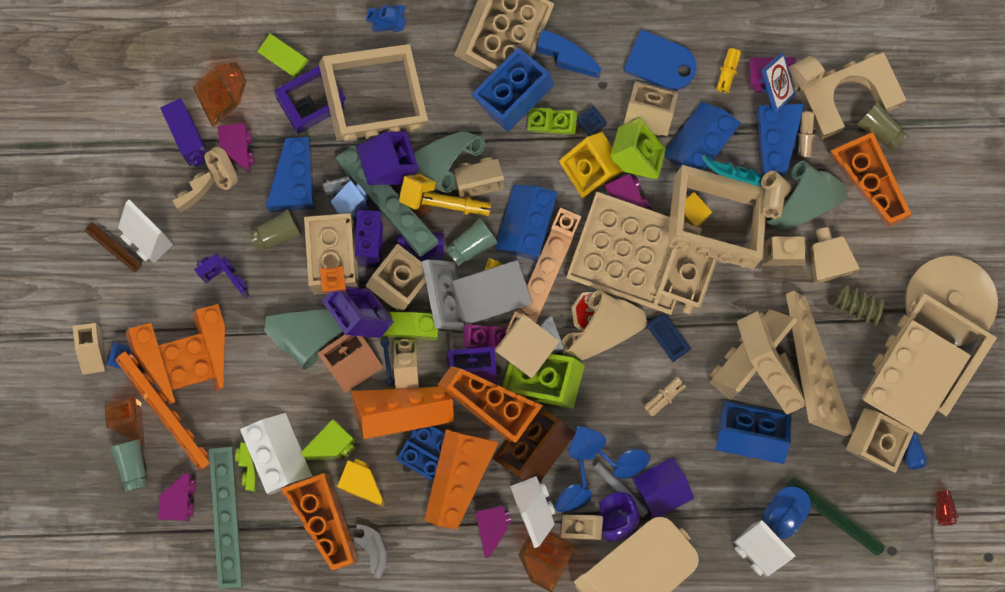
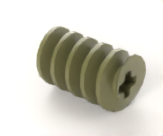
[832,284,884,327]

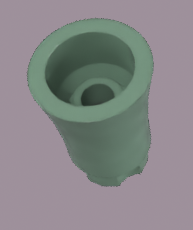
[446,218,498,266]
[109,439,148,491]

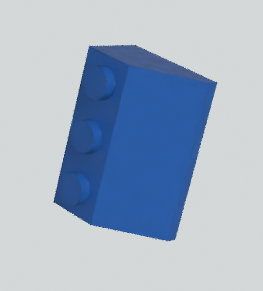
[471,48,554,132]
[664,102,741,171]
[495,185,558,262]
[715,400,791,464]

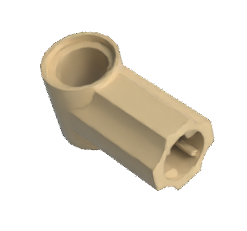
[761,170,791,219]

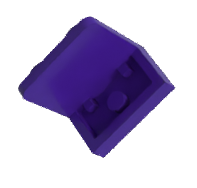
[194,253,249,299]

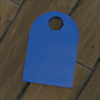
[624,30,697,90]

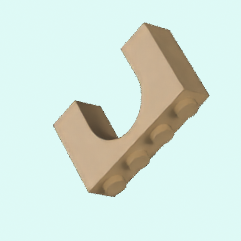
[798,52,907,140]
[737,311,806,415]

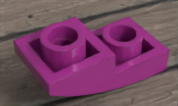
[463,324,507,349]

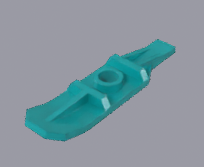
[702,155,763,186]

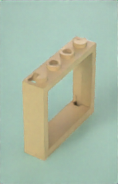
[319,44,428,142]
[667,165,765,269]
[872,293,997,416]

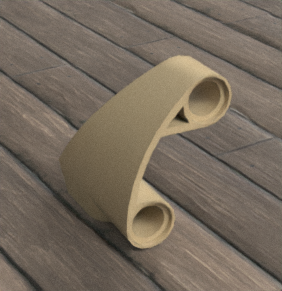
[561,290,647,361]

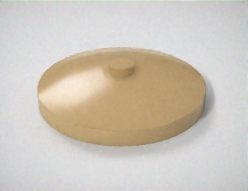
[905,256,998,347]

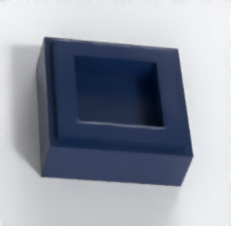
[576,106,607,137]

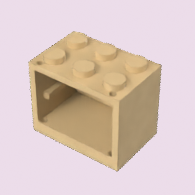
[304,213,359,295]

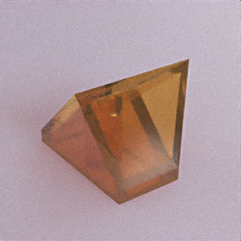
[105,398,145,447]

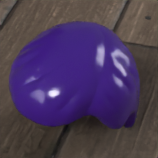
[599,492,640,542]

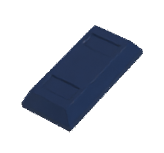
[646,313,691,362]

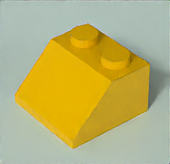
[559,132,623,199]
[337,459,385,507]

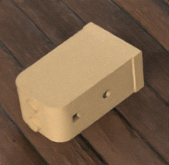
[572,517,699,592]

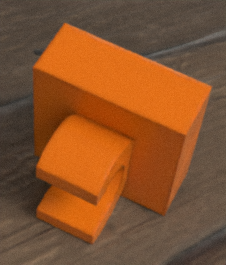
[320,266,346,293]

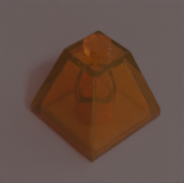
[193,62,247,127]
[518,532,576,592]

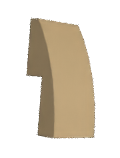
[172,172,215,213]

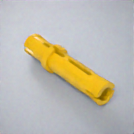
[421,191,491,217]

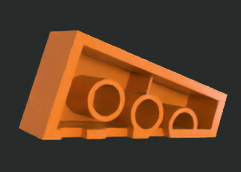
[830,132,911,228]
[438,366,543,443]
[352,387,454,439]
[424,429,499,529]
[281,473,359,571]

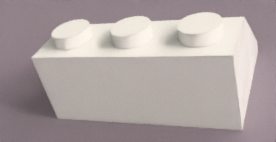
[240,413,313,495]

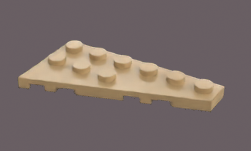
[786,291,853,436]

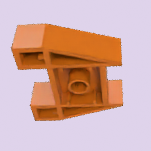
[125,304,225,405]

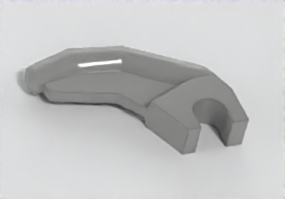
[354,524,387,579]

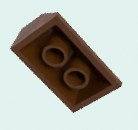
[493,408,575,483]

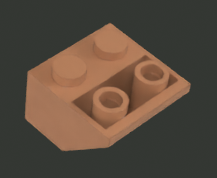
[317,334,383,394]

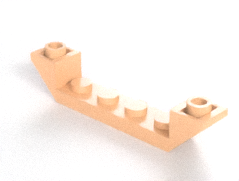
[506,208,581,334]

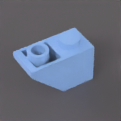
[331,181,368,218]

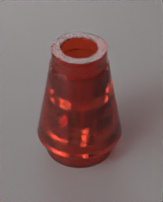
[935,490,959,526]

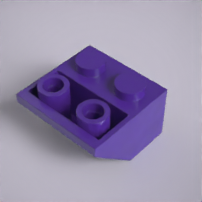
[356,132,418,185]
[448,347,497,399]

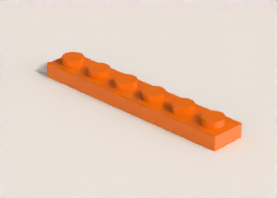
[115,352,210,470]

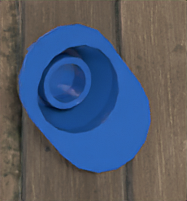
[762,487,811,539]

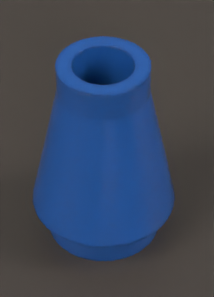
[905,434,928,470]

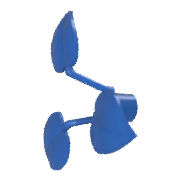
[555,426,651,512]

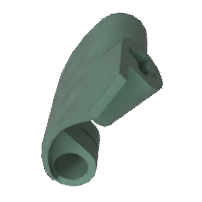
[414,131,485,193]
[765,161,848,231]
[264,309,345,370]

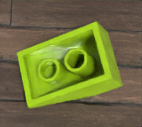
[503,354,585,409]

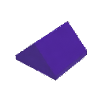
[632,457,694,518]

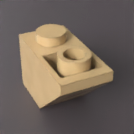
[73,323,106,375]
[394,339,419,389]

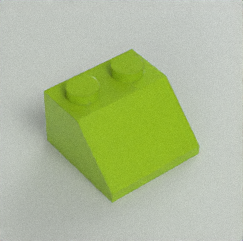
[610,118,666,179]
[300,420,357,460]

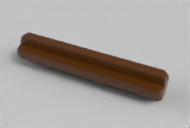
[85,223,142,272]

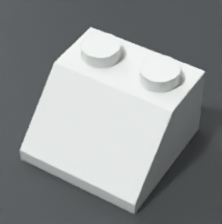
[510,476,556,548]

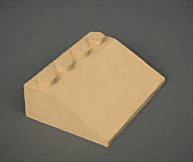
[454,0,554,73]
[709,310,798,400]
[861,319,971,435]

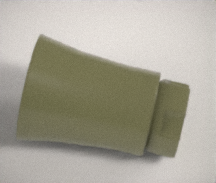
[856,101,908,151]
[249,208,303,251]

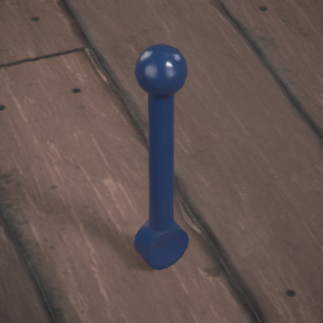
[380,339,395,386]

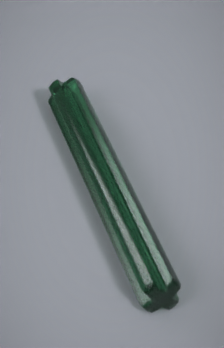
[786,478,885,556]

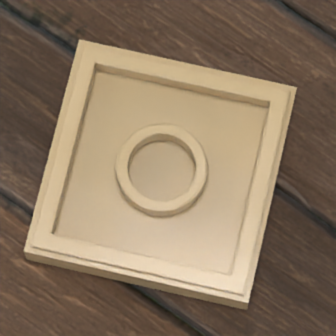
[495,313,560,378]

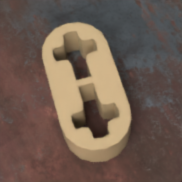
[205,147,238,190]

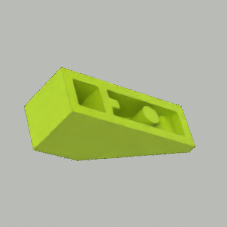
[382,312,439,341]

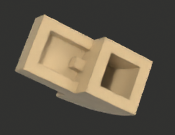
[788,56,825,91]

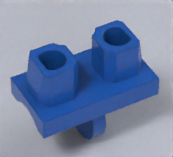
[366,5,406,32]

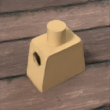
[809,227,859,284]
[762,236,806,266]

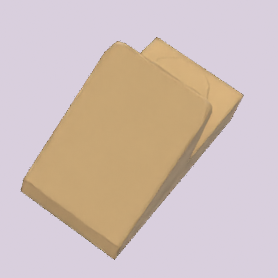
[561,515,603,541]

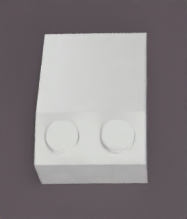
[118,200,173,263]
[733,520,795,577]

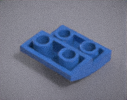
[396,426,445,481]

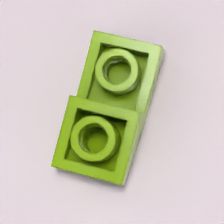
[257,34,309,78]
[527,108,577,134]
[235,443,258,492]

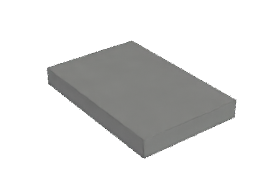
[422,259,467,329]
[452,260,533,324]

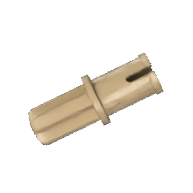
[797,111,815,157]
[644,377,686,416]

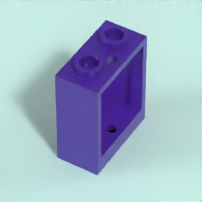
[274,66,346,134]
[160,98,208,167]
[355,210,384,267]
[322,286,394,338]

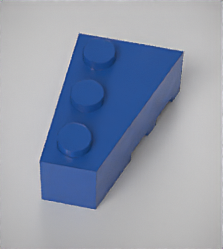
[756,104,804,177]
[266,137,314,212]

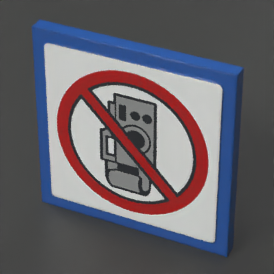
[760,52,795,112]

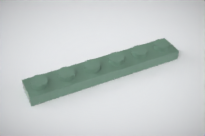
[335,145,438,257]
[209,447,243,589]

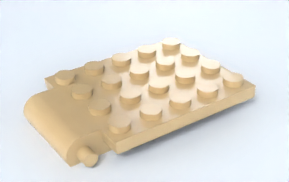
[566,192,718,315]

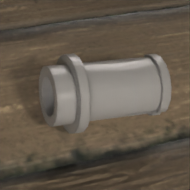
[322,175,350,197]

